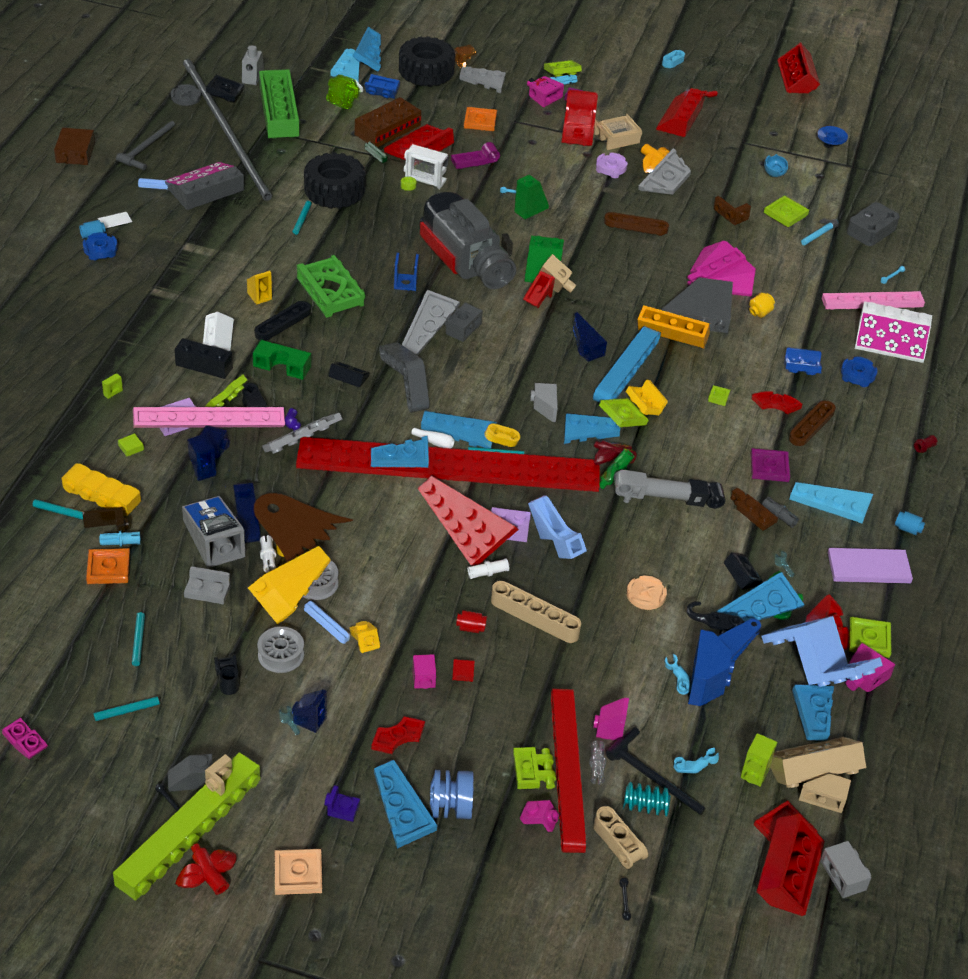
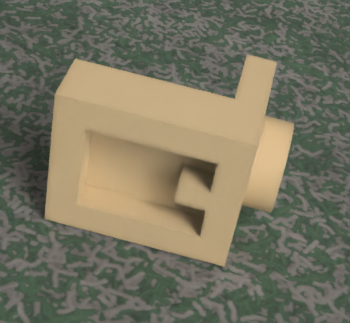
[205,754,232,796]

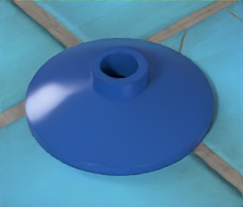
[817,126,848,145]

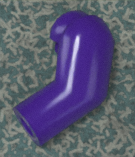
[284,408,301,431]

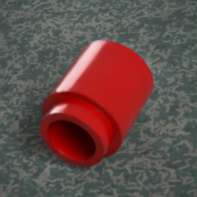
[456,610,487,634]

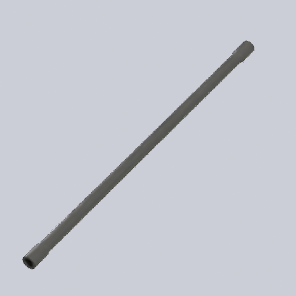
[183,59,272,201]

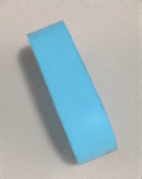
[662,50,685,68]

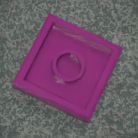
[751,448,790,482]

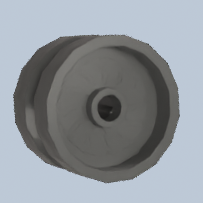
[473,245,516,289]

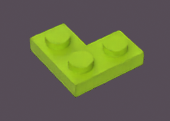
[205,375,247,407]

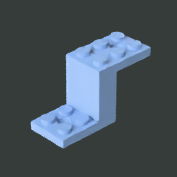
[762,616,883,687]

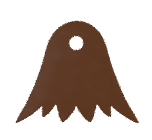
[254,493,353,562]

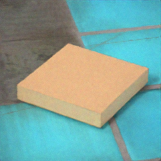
[275,849,322,895]

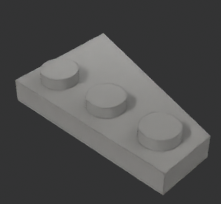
[460,66,506,93]

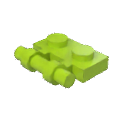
[513,747,556,789]

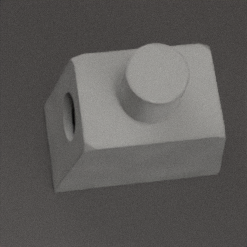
[242,45,264,85]

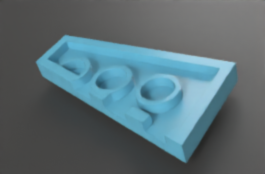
[790,482,873,523]

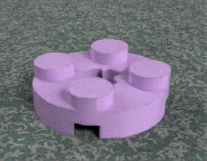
[596,153,628,178]

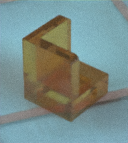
[455,45,476,68]

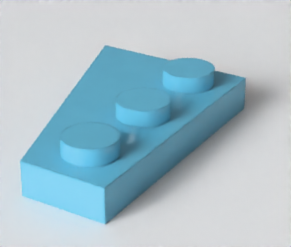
[331,49,360,82]

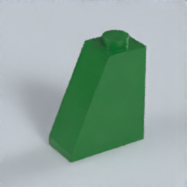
[514,175,549,220]

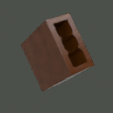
[54,128,95,165]

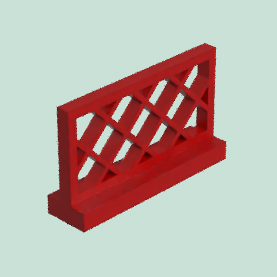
[384,124,454,166]

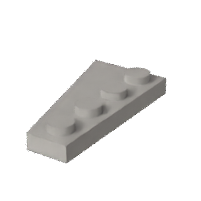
[402,290,460,356]
[262,413,342,454]

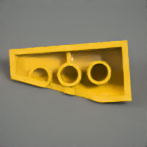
[248,546,331,624]

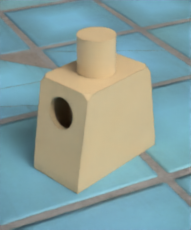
[541,254,577,293]

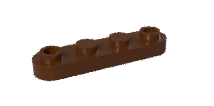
[604,212,669,236]
[789,400,836,446]

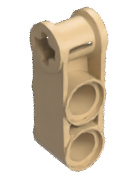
[593,806,648,869]

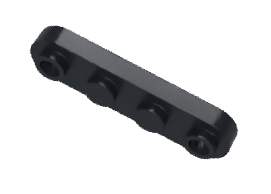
[254,301,311,341]

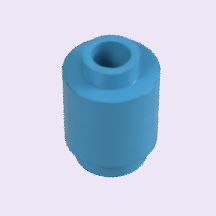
[79,220,106,239]
[895,511,925,536]

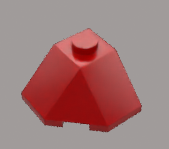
[805,594,849,650]

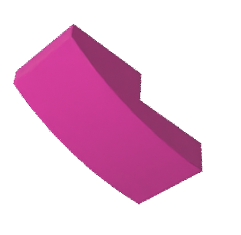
[2,718,48,759]

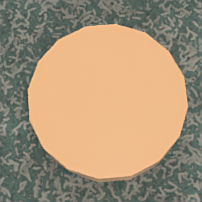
[627,575,667,610]

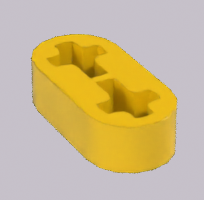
[484,424,520,447]

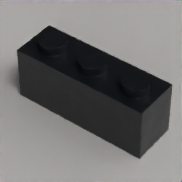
[174,338,233,379]

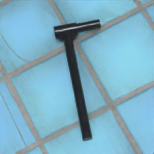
[605,727,705,815]

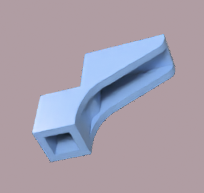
[528,496,587,559]

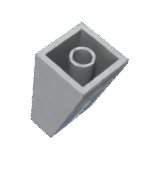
[182,496,245,568]

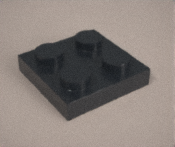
[205,75,244,102]

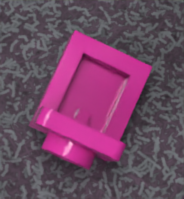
[520,800,559,832]

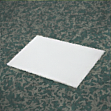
[98,212,132,228]

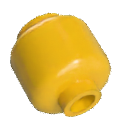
[749,292,775,318]

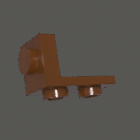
[714,196,751,225]

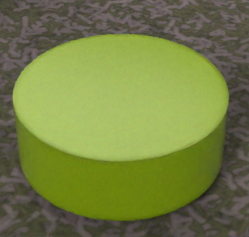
[400,176,417,191]

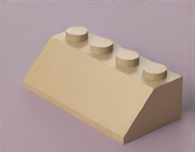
[770,737,866,788]

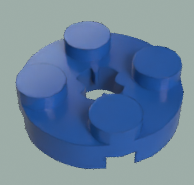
[83,232,118,260]
[841,357,877,387]

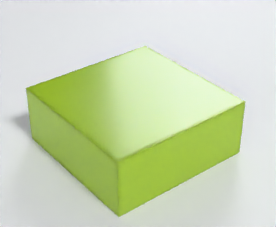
[102,373,123,399]
[708,385,730,406]
[118,433,144,457]

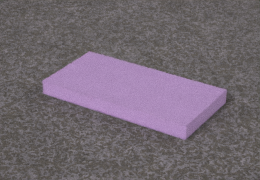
[828,548,913,583]

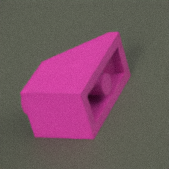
[593,698,629,741]

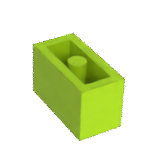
[741,733,777,787]

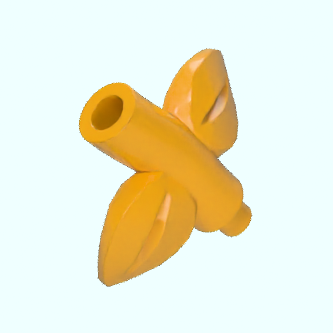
[641,144,670,173]

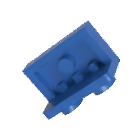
[364,74,400,99]
[784,347,822,375]

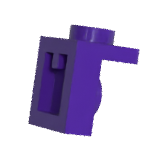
[324,785,360,822]

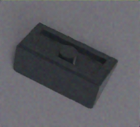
[328,362,370,387]
[724,552,763,589]

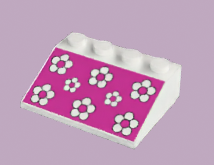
[855,301,932,363]

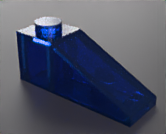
[573,312,607,362]
[233,483,261,543]

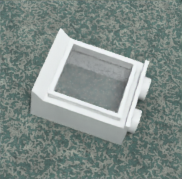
[404,144,448,190]

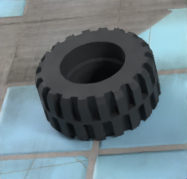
[399,36,455,87]
[304,152,365,209]

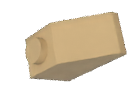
[799,774,851,813]

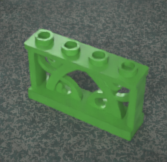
[297,255,365,318]

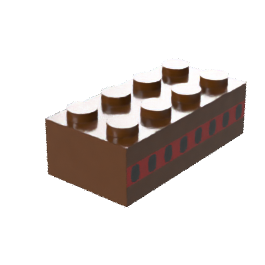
[355,97,421,147]

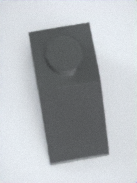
[168,754,213,792]

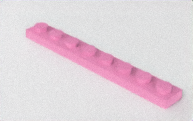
[133,407,285,428]

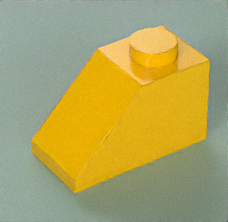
[247,271,272,305]

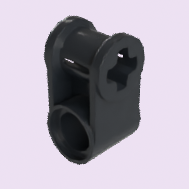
[242,383,267,407]
[214,654,239,695]

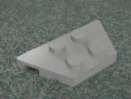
[638,148,691,195]

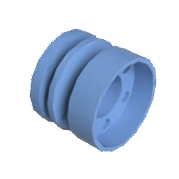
[430,770,473,819]

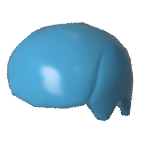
[764,154,788,177]

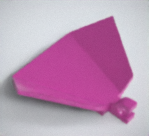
[687,241,756,297]

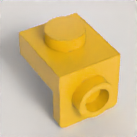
[349,621,380,653]

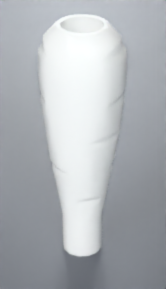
[412,428,454,448]

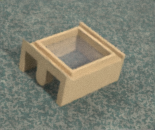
[594,114,642,150]

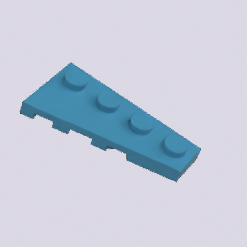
[716,572,804,622]
[374,760,437,849]

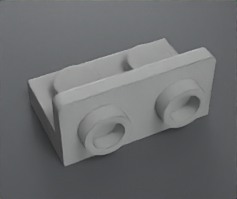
[184,566,231,604]

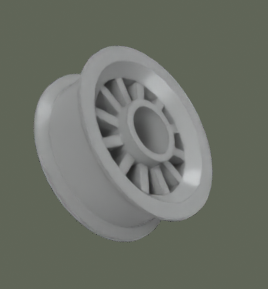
[302,561,338,600]
[257,627,304,673]

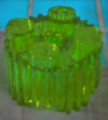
[326,74,360,109]

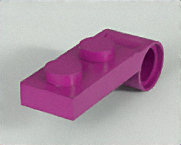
[451,142,500,169]

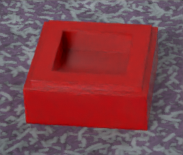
[452,659,475,682]

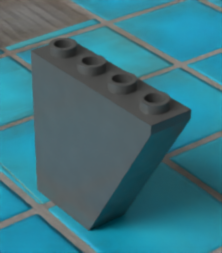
[662,277,733,333]

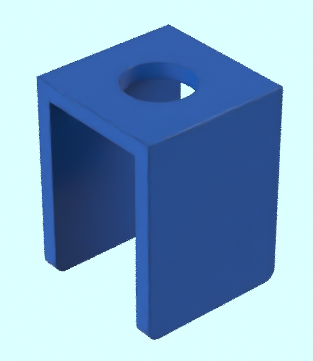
[394,253,419,291]

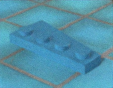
[353,27,381,72]
[421,411,497,449]

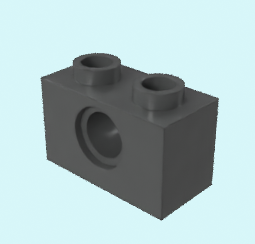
[445,303,483,342]

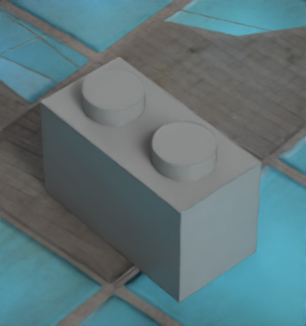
[820,841,871,898]

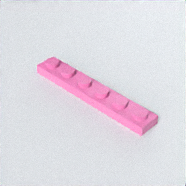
[822,291,925,310]

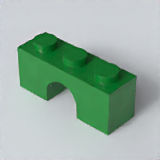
[253,340,311,380]

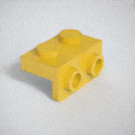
[625,380,668,416]

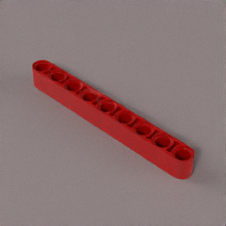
[551,689,586,853]

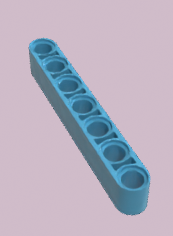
[593,326,661,403]

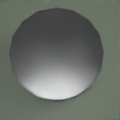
[171,84,201,106]

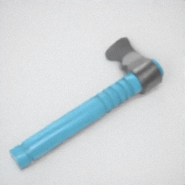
[801,218,839,245]

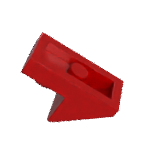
[523,270,555,309]

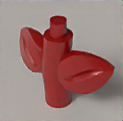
[175,843,236,895]

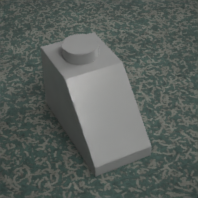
[530,383,557,422]

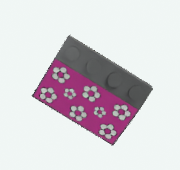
[165,162,244,210]

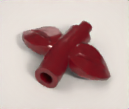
[594,440,637,465]

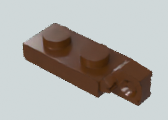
[730,488,778,531]

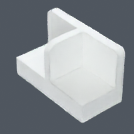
[203,312,234,351]

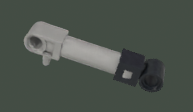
[614,470,726,509]

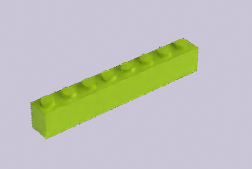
[113,752,260,901]

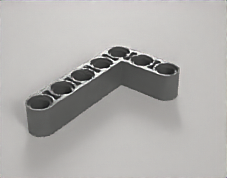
[379,342,430,413]

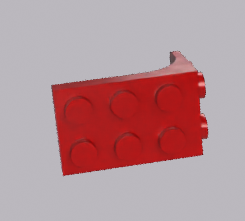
[562,90,598,146]

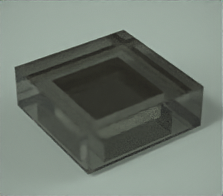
[501,233,513,257]

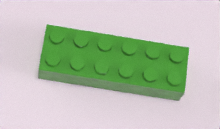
[259,69,299,138]

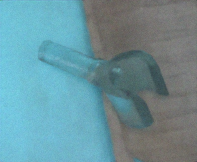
[775,551,795,577]
[279,706,300,735]

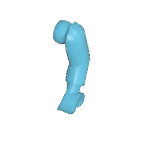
[665,654,690,695]
[674,748,719,774]

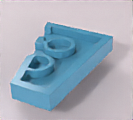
[371,436,429,467]

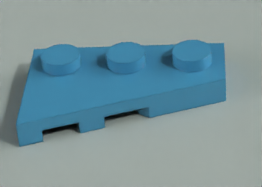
[564,414,620,444]
[792,685,834,741]

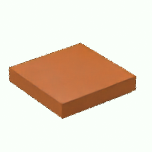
[464,107,497,131]
[86,548,130,584]

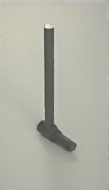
[116,121,175,170]

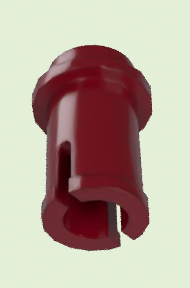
[914,435,938,453]

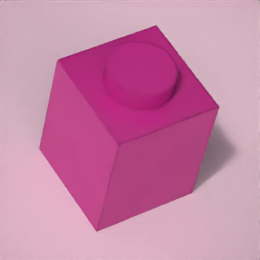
[412,655,436,689]

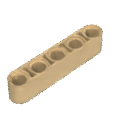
[491,581,581,643]

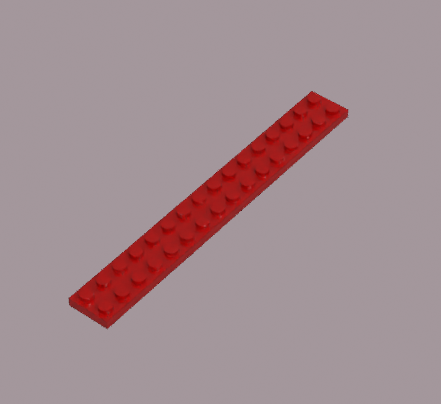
[296,437,600,492]

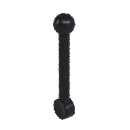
[155,783,180,811]
[619,878,631,921]

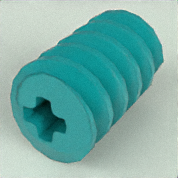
[623,782,671,817]

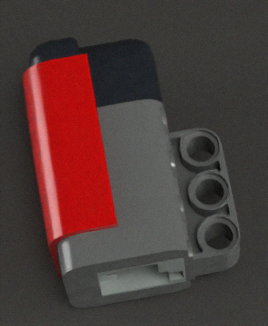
[419,192,500,279]

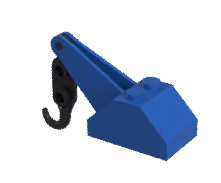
[686,601,761,706]

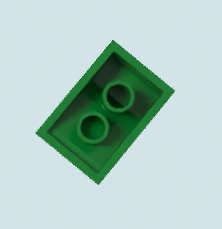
[524,235,564,283]

